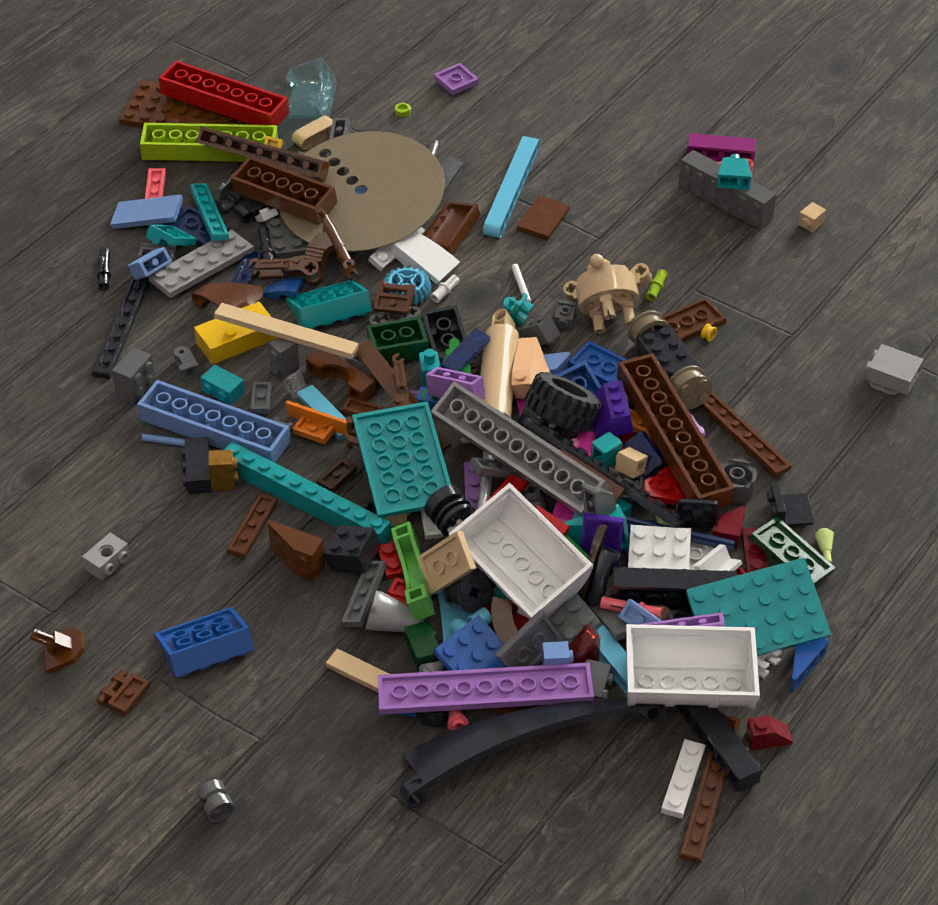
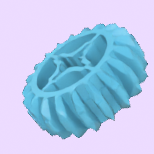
[384,266,431,306]

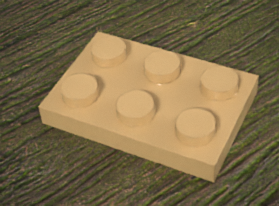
[417,531,476,594]

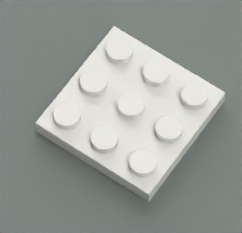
[628,525,691,570]

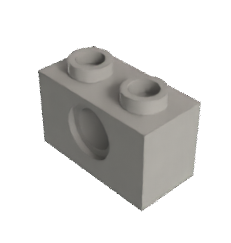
[82,532,130,581]

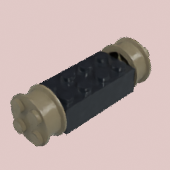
[628,311,713,410]

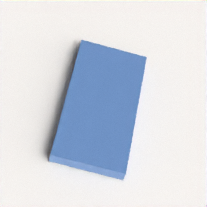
[110,194,183,229]

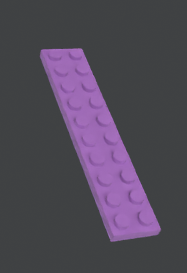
[378,663,594,715]

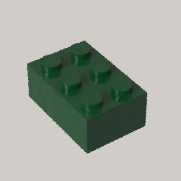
[366,316,428,364]

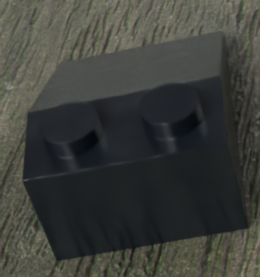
[421,305,471,360]

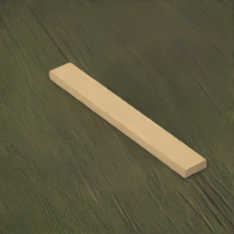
[214,303,359,359]

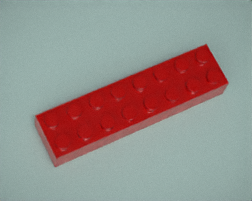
[158,60,289,126]

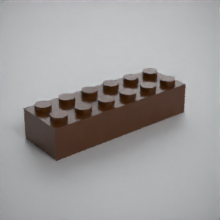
[230,156,338,225]

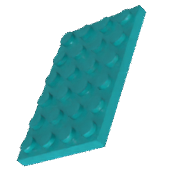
[352,401,451,518]
[686,557,831,657]

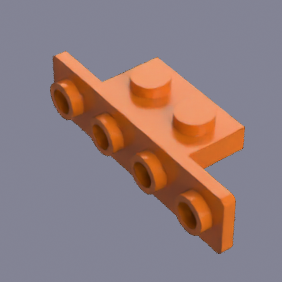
[285,401,348,444]

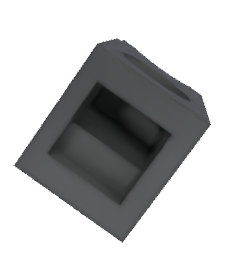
[174,346,200,382]

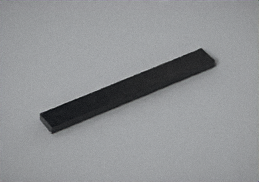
[92,275,150,379]

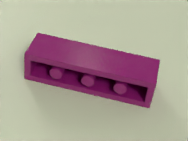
[687,133,756,164]

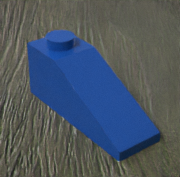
[790,638,829,692]

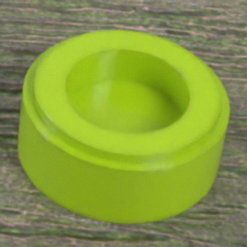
[395,103,411,118]

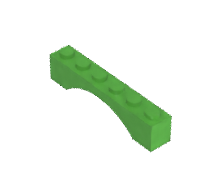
[391,521,435,621]

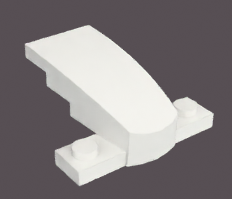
[368,227,460,285]

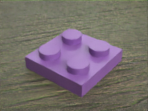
[434,63,479,95]

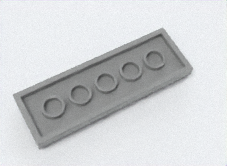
[148,230,254,298]

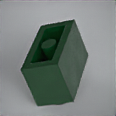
[404,621,441,671]

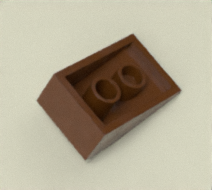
[268,520,325,582]

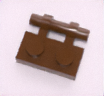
[96,669,150,716]

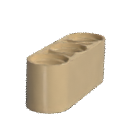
[291,116,332,150]

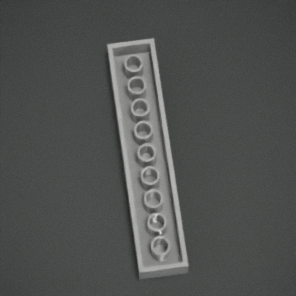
[431,382,610,516]

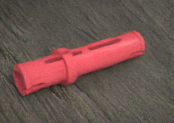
[600,596,663,619]

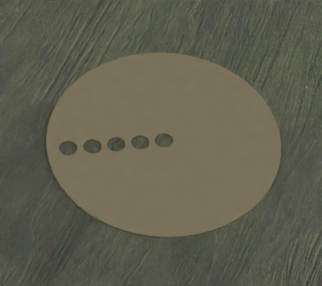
[279,131,445,252]

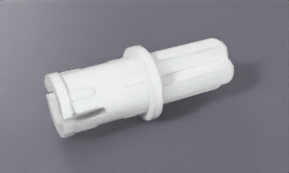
[430,275,460,303]

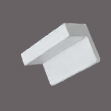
[693,544,742,571]

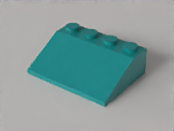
[285,280,372,330]

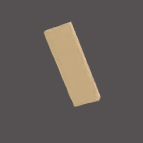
[326,649,389,692]

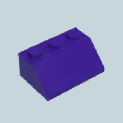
[593,380,634,439]

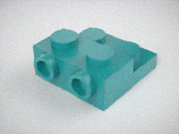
[146,225,197,247]

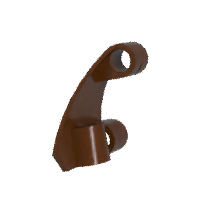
[191,282,263,308]

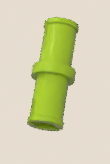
[645,269,668,302]

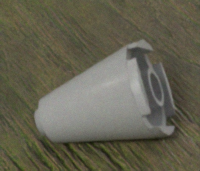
[365,590,424,632]

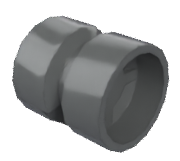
[197,779,235,822]

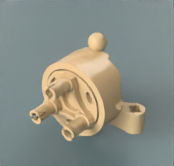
[563,254,652,334]

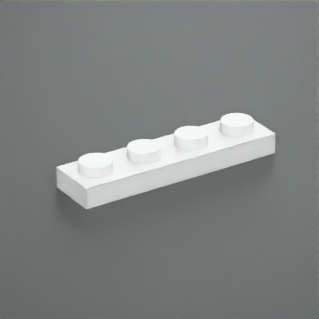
[661,739,705,819]

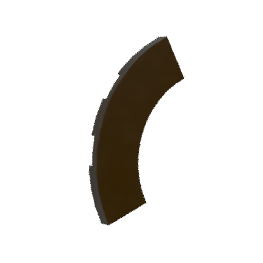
[578,524,607,603]

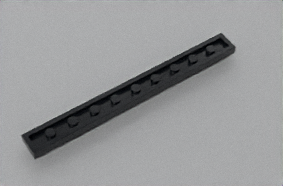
[522,417,686,528]

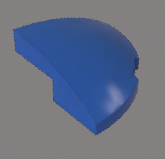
[263,276,306,300]

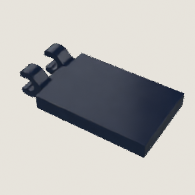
[161,205,230,246]

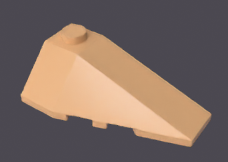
[511,337,550,399]

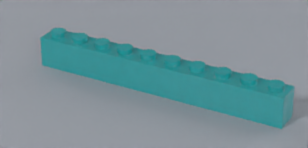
[224,441,391,545]

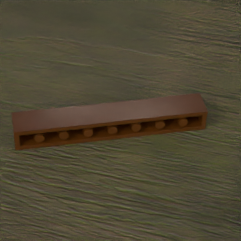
[196,126,330,180]

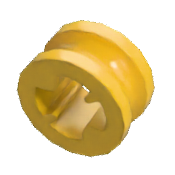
[700,324,717,342]

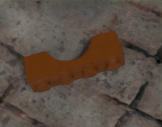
[305,349,377,401]

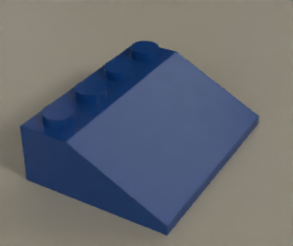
[154,607,255,677]

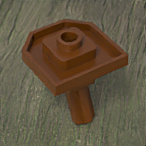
[31,627,85,673]

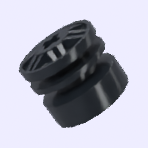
[424,485,476,536]

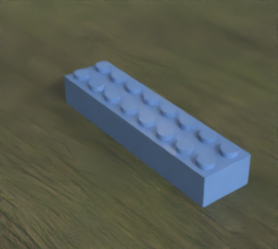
[137,380,291,463]

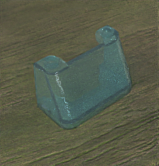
[286,57,337,120]

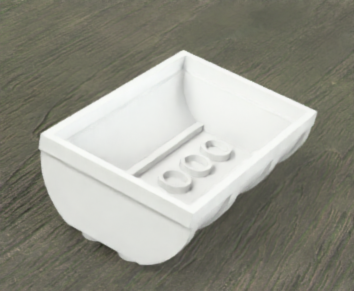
[449,483,593,620]
[626,624,760,709]

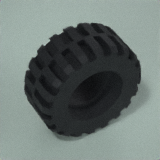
[525,372,601,433]

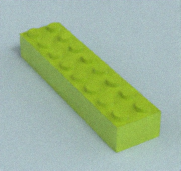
[140,123,278,162]

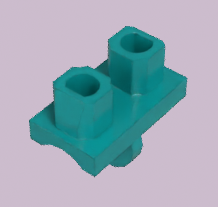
[503,293,534,326]

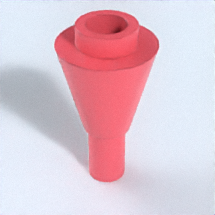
[448,710,469,731]

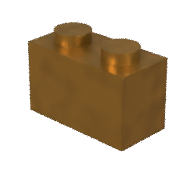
[209,450,239,491]

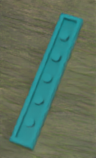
[189,183,229,241]

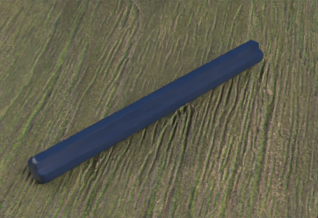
[624,515,735,551]

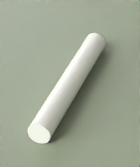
[511,264,531,303]

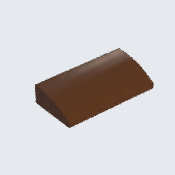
[424,201,480,256]

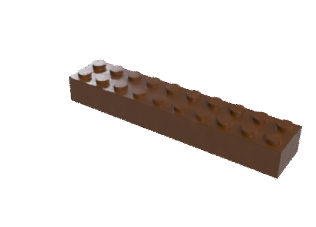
[617,353,735,507]

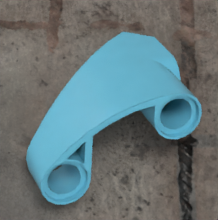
[438,589,492,642]

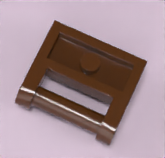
[373,281,416,315]

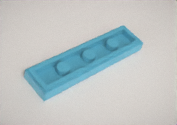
[297,385,347,441]

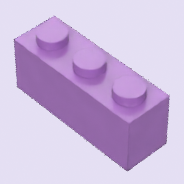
[426,367,485,399]

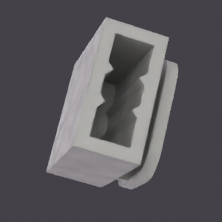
[865,344,924,395]

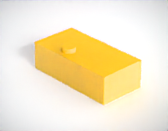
[194,302,277,365]

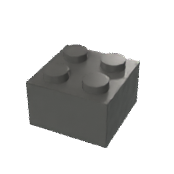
[112,347,156,404]

